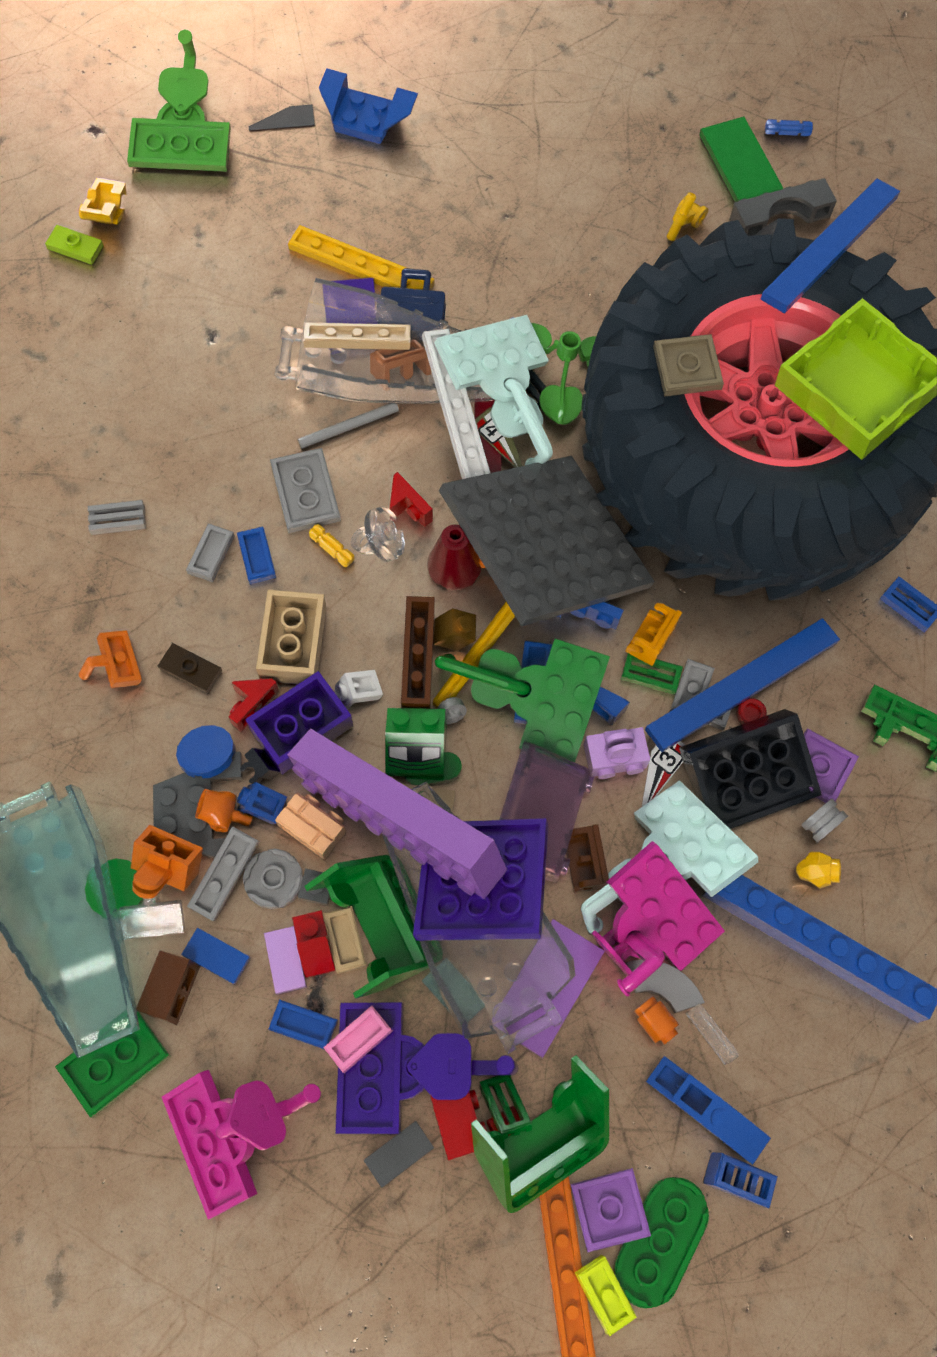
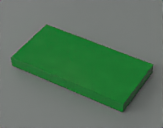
[699,116,784,202]

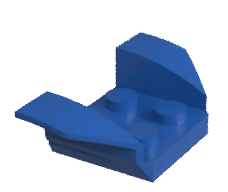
[319,68,418,144]

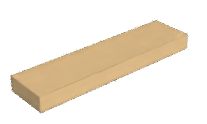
[303,323,411,350]

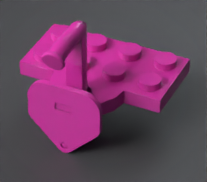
[591,841,725,997]
[162,1070,321,1220]

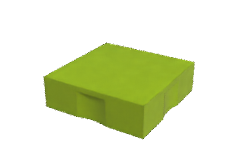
[775,298,937,460]

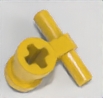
[667,192,709,241]

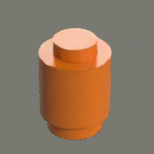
[634,996,679,1045]

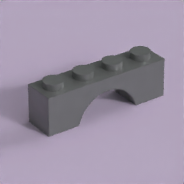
[729,178,837,236]

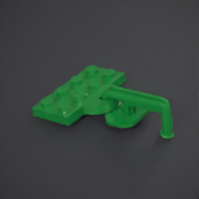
[435,638,610,767]

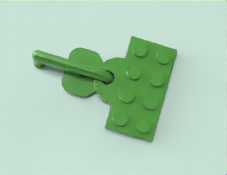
[127,29,231,172]

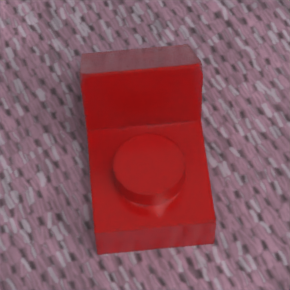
[390,472,433,527]
[228,678,279,733]
[292,910,336,978]

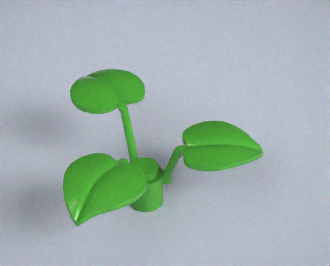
[531,323,596,425]

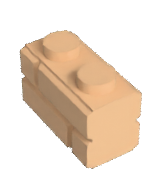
[275,792,346,860]

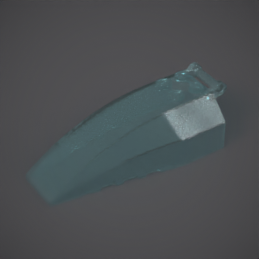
[0,781,140,1058]

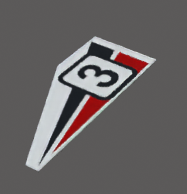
[642,741,685,806]

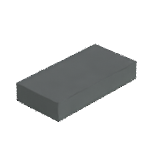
[364,1121,434,1188]

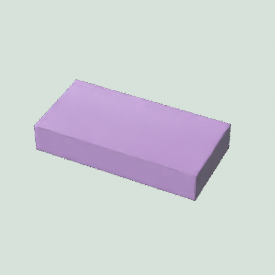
[264,926,307,995]

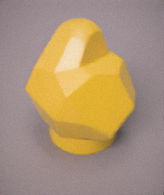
[796,852,841,889]

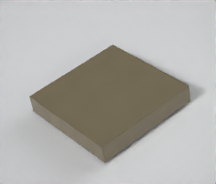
[653,334,724,396]

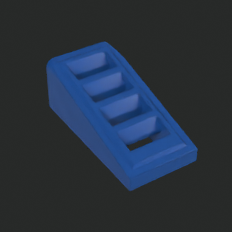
[593,687,630,725]
[703,1152,778,1209]

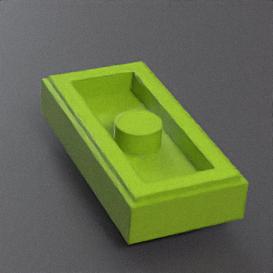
[45,225,104,265]

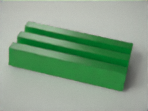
[620,653,683,695]
[479,1076,532,1139]

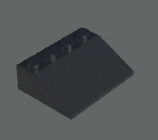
[679,709,822,829]

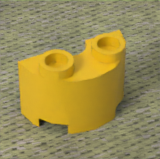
[79,178,126,224]

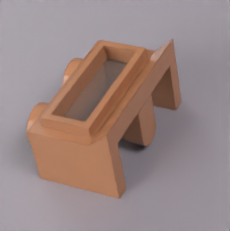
[370,339,431,389]

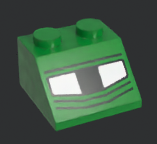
[385,708,447,777]

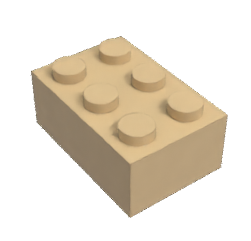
[256,590,327,684]

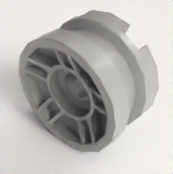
[802,799,848,843]

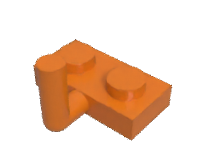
[79,630,142,688]

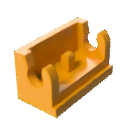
[625,603,683,666]

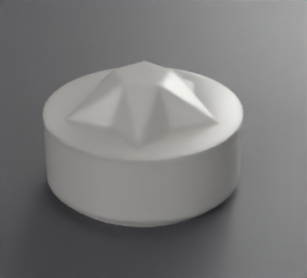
[437,697,467,724]

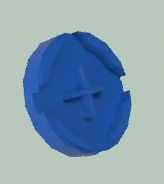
[176,725,236,779]

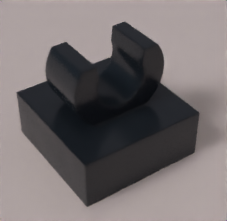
[240,748,280,784]

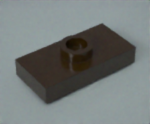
[158,643,222,694]

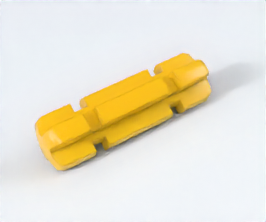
[309,524,355,567]

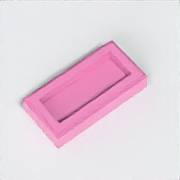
[323,1006,393,1073]

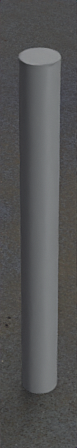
[298,402,399,449]

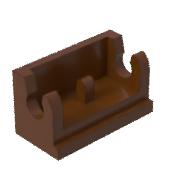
[564,824,609,893]
[135,950,200,1025]

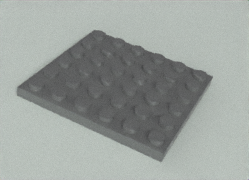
[439,456,655,626]

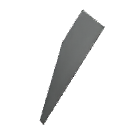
[248,104,315,130]

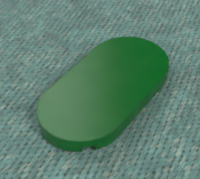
[613,1177,709,1309]

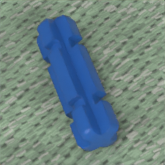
[765,119,813,136]

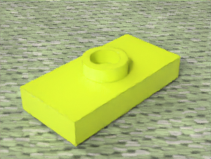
[575,1255,637,1336]

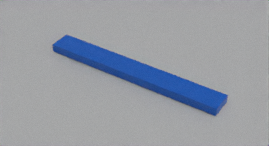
[761,178,900,314]
[645,618,840,752]

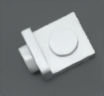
[335,670,383,710]

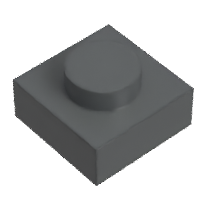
[298,868,330,906]

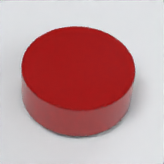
[736,698,767,724]

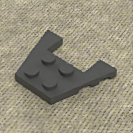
[153,752,243,859]

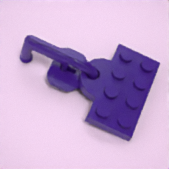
[335,1002,519,1134]

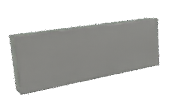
[187,827,260,921]

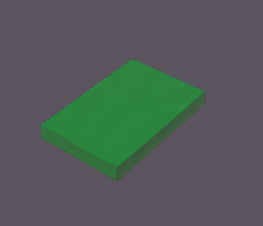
[55,1006,171,1118]

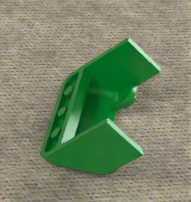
[305,855,441,999]
[471,1055,609,1213]

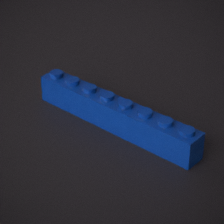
[702,875,937,1023]

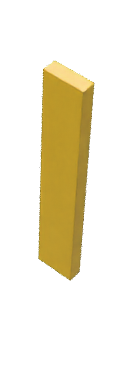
[288,225,435,290]

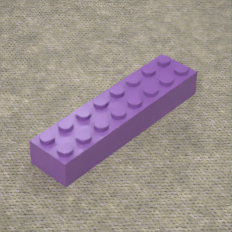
[287,728,507,899]

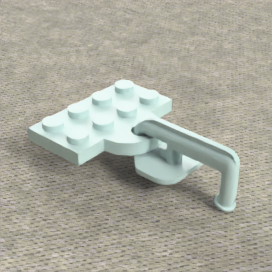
[434,315,553,466]
[581,780,758,933]

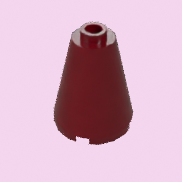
[427,524,482,591]

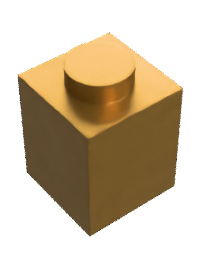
[434,608,476,651]

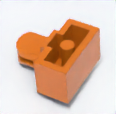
[131,825,203,899]

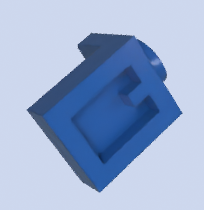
[237,782,287,825]

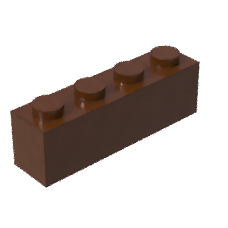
[401,596,435,709]

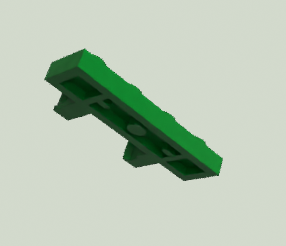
[861,684,937,772]

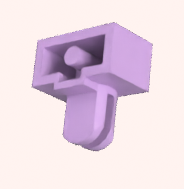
[583,727,650,779]

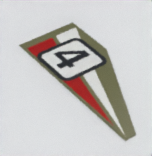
[475,407,522,468]

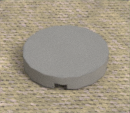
[243,848,303,910]

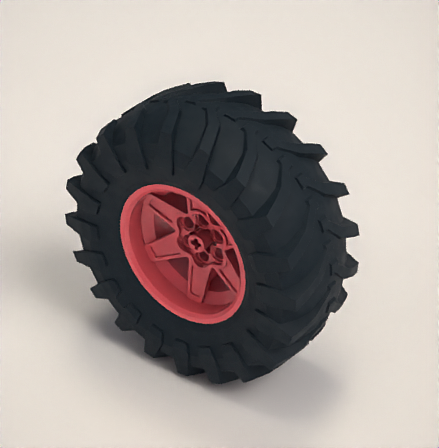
[581,218,937,601]

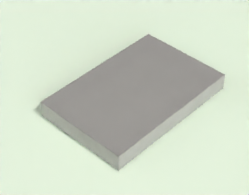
[270,448,341,534]

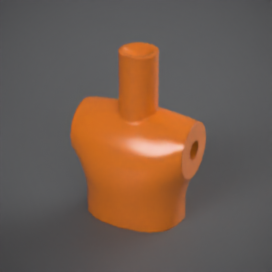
[195,789,252,832]

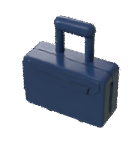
[376,268,446,341]

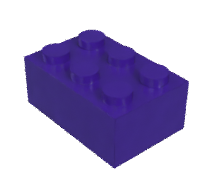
[245,671,353,775]

